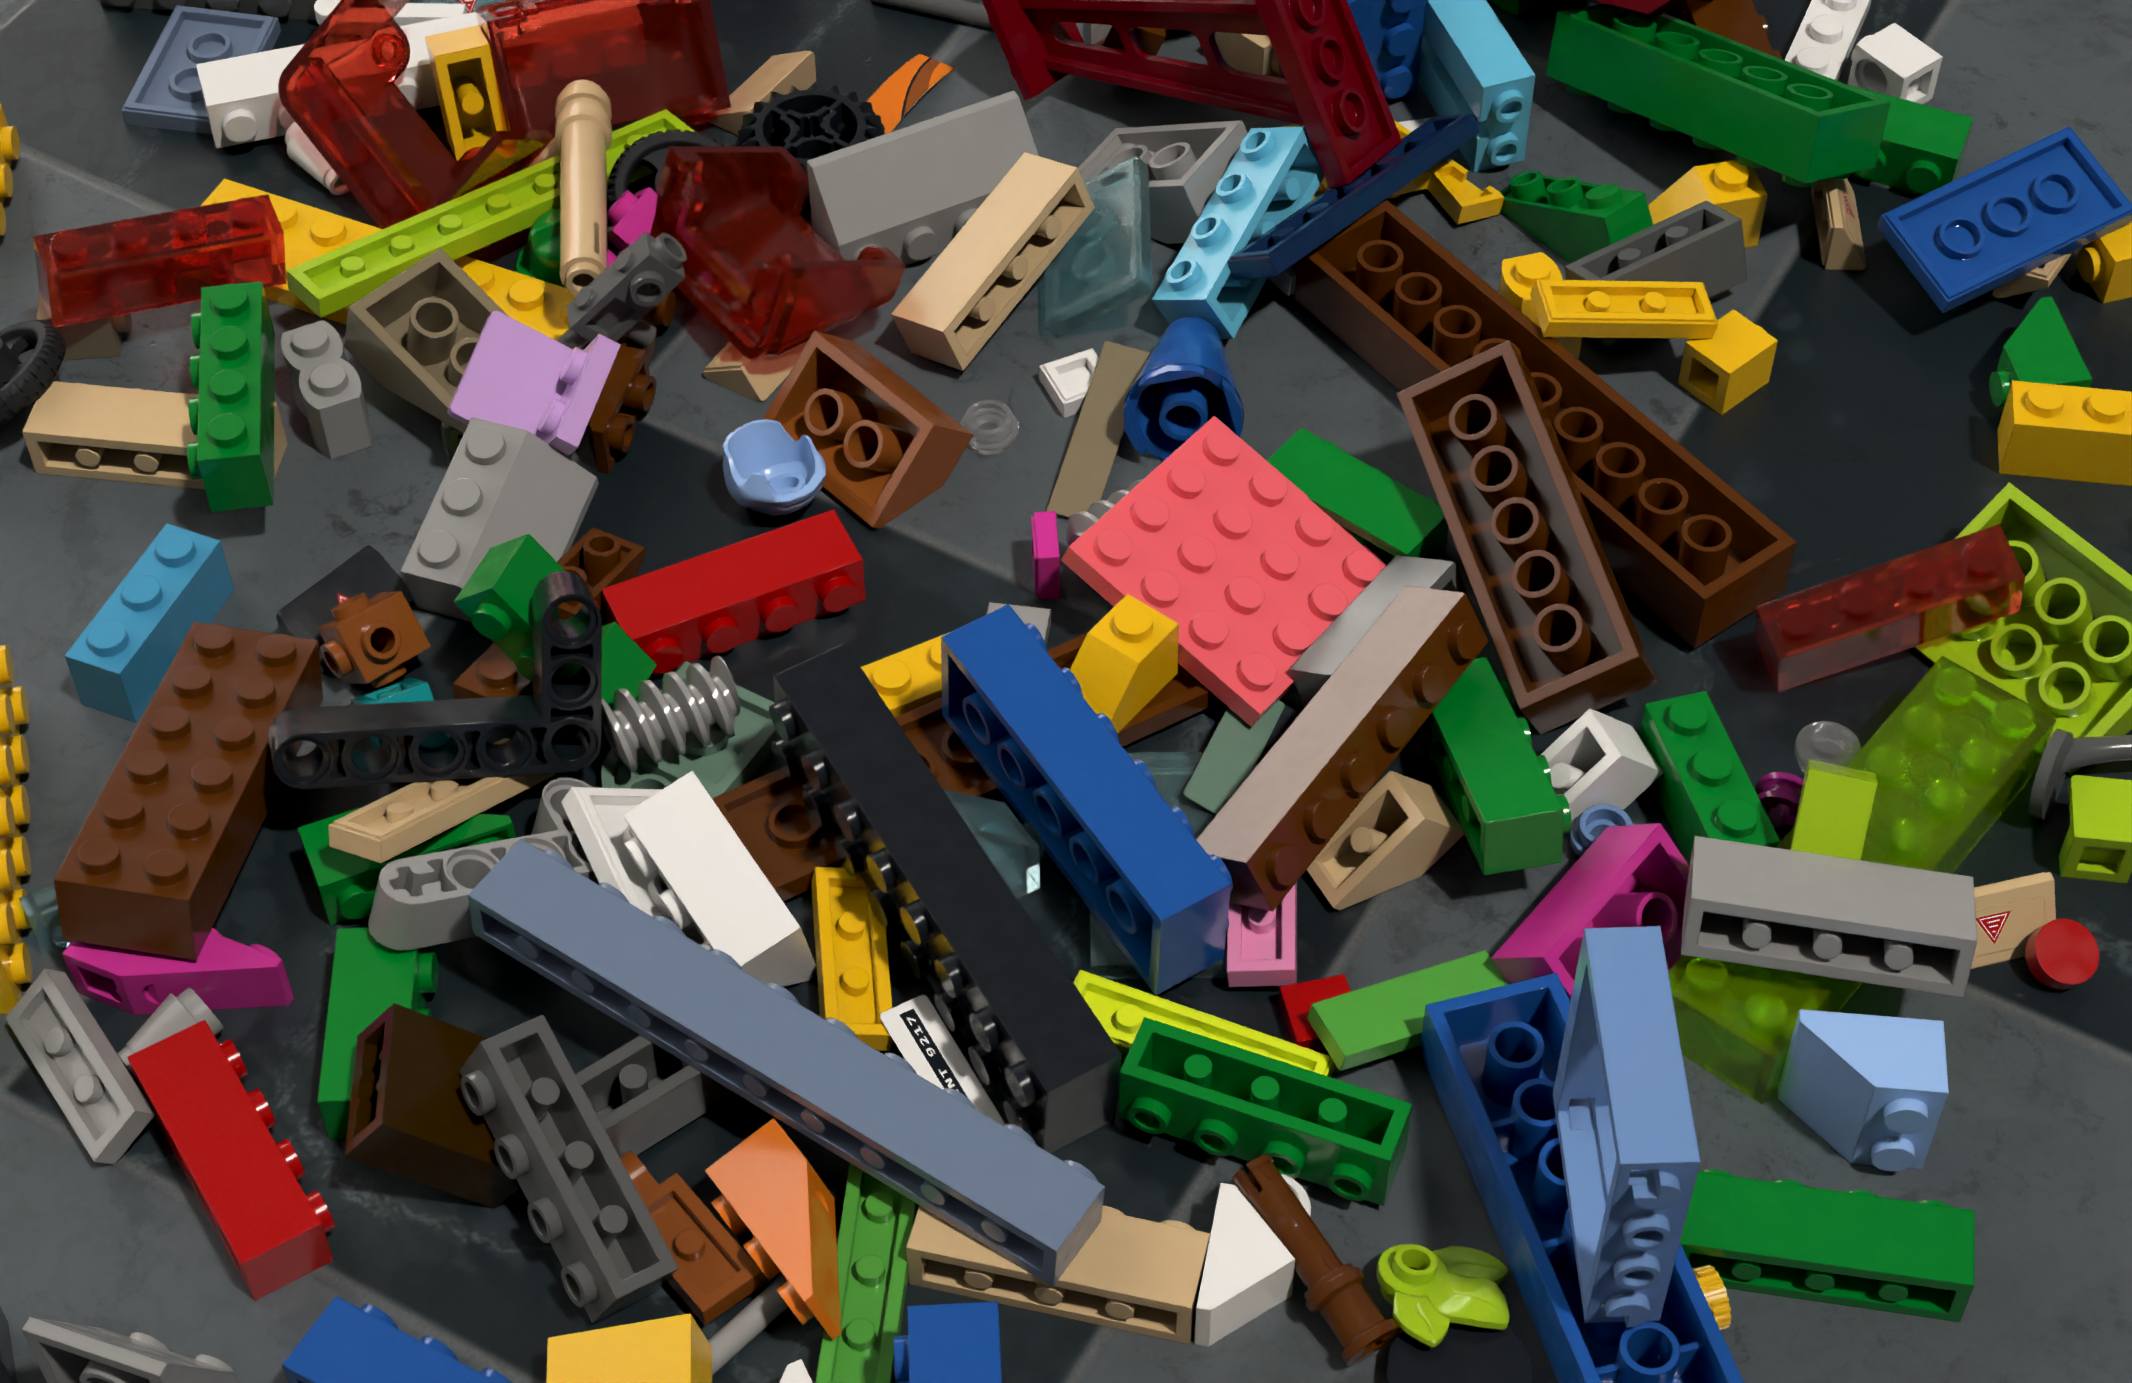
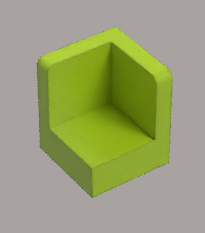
[2059,775,2132,883]

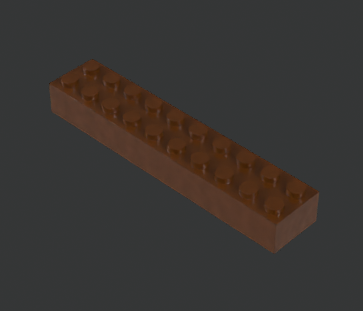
[1295,200,1796,649]

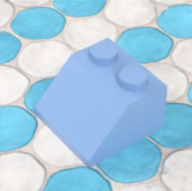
[1778,1009,1949,1171]

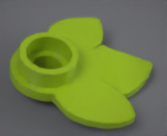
[1376,1244,1509,1347]

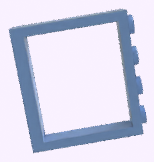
[1553,926,1701,1328]

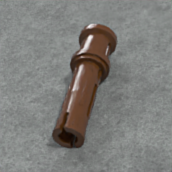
[1231,1154,1401,1366]

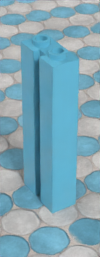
[1418,0,1535,173]

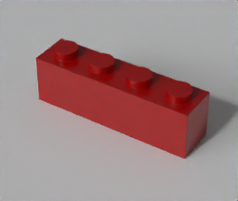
[601,509,866,676]
[127,1020,336,1301]

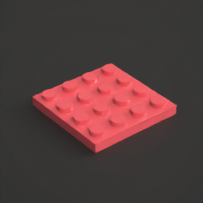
[1061,416,1388,727]

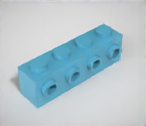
[1152,126,1324,339]

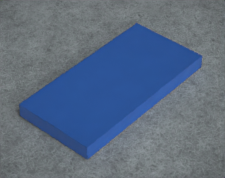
[1876,126,2132,313]

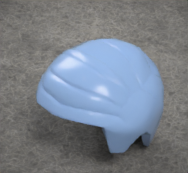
[723,419,826,516]

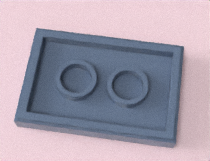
[121,5,281,134]

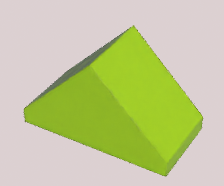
[1790,759,1878,860]

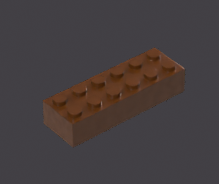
[1397,340,1658,734]
[53,622,323,960]

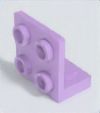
[447,311,621,457]

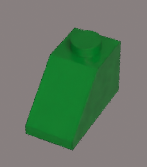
[1989,296,2092,411]

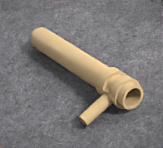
[529,79,612,296]

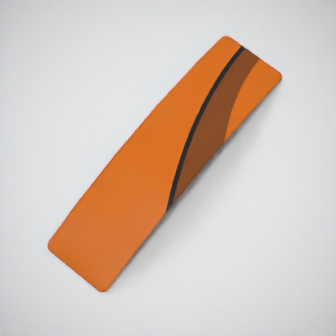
[867,54,955,134]

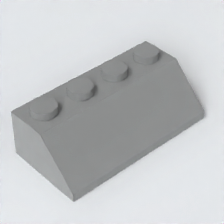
[807,90,1039,288]

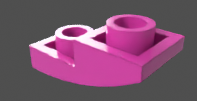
[607,187,658,266]

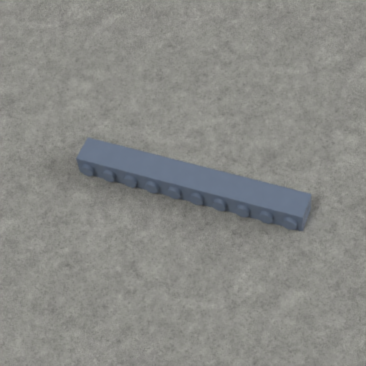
[468,838,1105,1286]

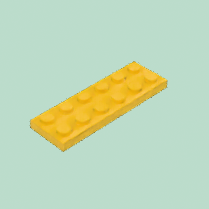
[0,645,32,1015]

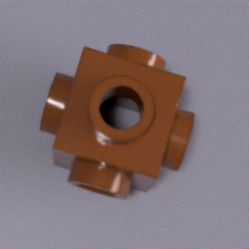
[317,591,431,688]

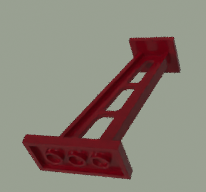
[982,0,1402,189]

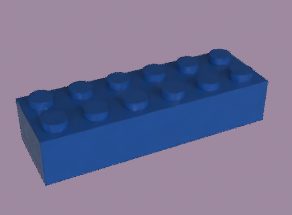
[941,604,1233,995]

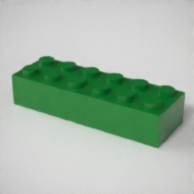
[1546,3,1891,187]

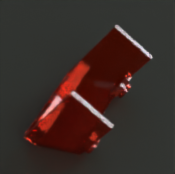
[278,0,553,229]

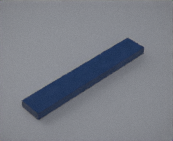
[1227,113,1480,280]

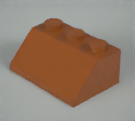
[763,330,974,529]

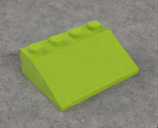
[1879,482,2132,775]

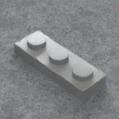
[5,968,155,1165]

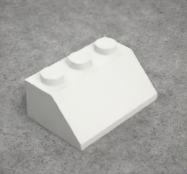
[623,771,817,987]

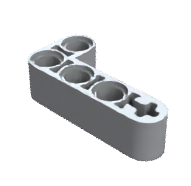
[368,778,599,950]

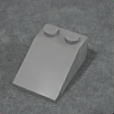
[1078,120,1248,244]
[22,1317,239,1383]

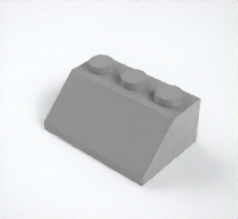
[400,417,599,622]

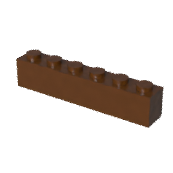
[1196,586,1488,911]

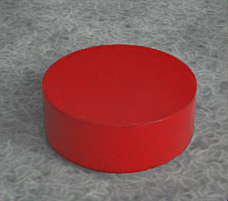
[2025,919,2100,990]

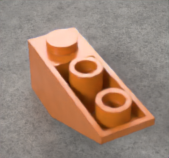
[705,1118,842,1340]

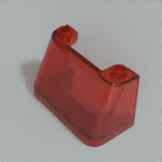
[475,0,731,159]
[650,146,906,359]

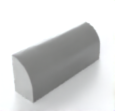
[1681,836,1977,998]

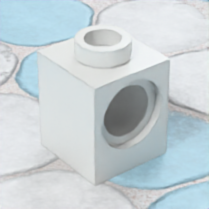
[1847,23,1943,104]

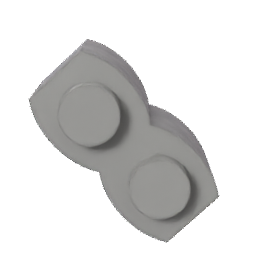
[281,320,373,460]

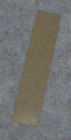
[1046,340,1150,518]

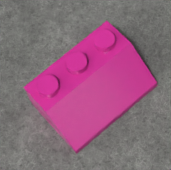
[1491,823,1702,1001]

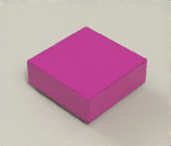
[1031,511,1060,599]

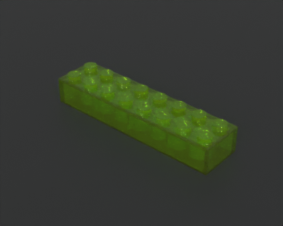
[1668,656,2056,1105]

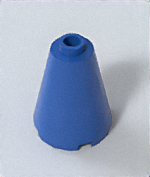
[1123,317,1244,462]

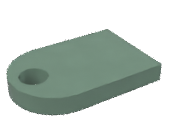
[601,661,777,798]

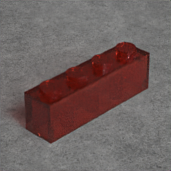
[33,194,286,327]
[1755,524,2025,692]

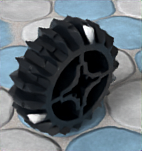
[736,83,885,214]

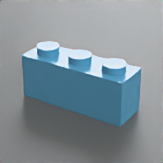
[65,523,235,723]

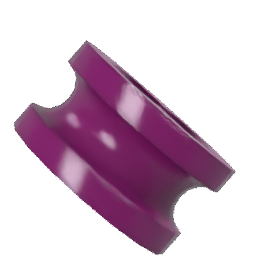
[1755,772,1804,835]

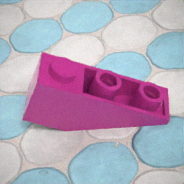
[62,927,294,1015]

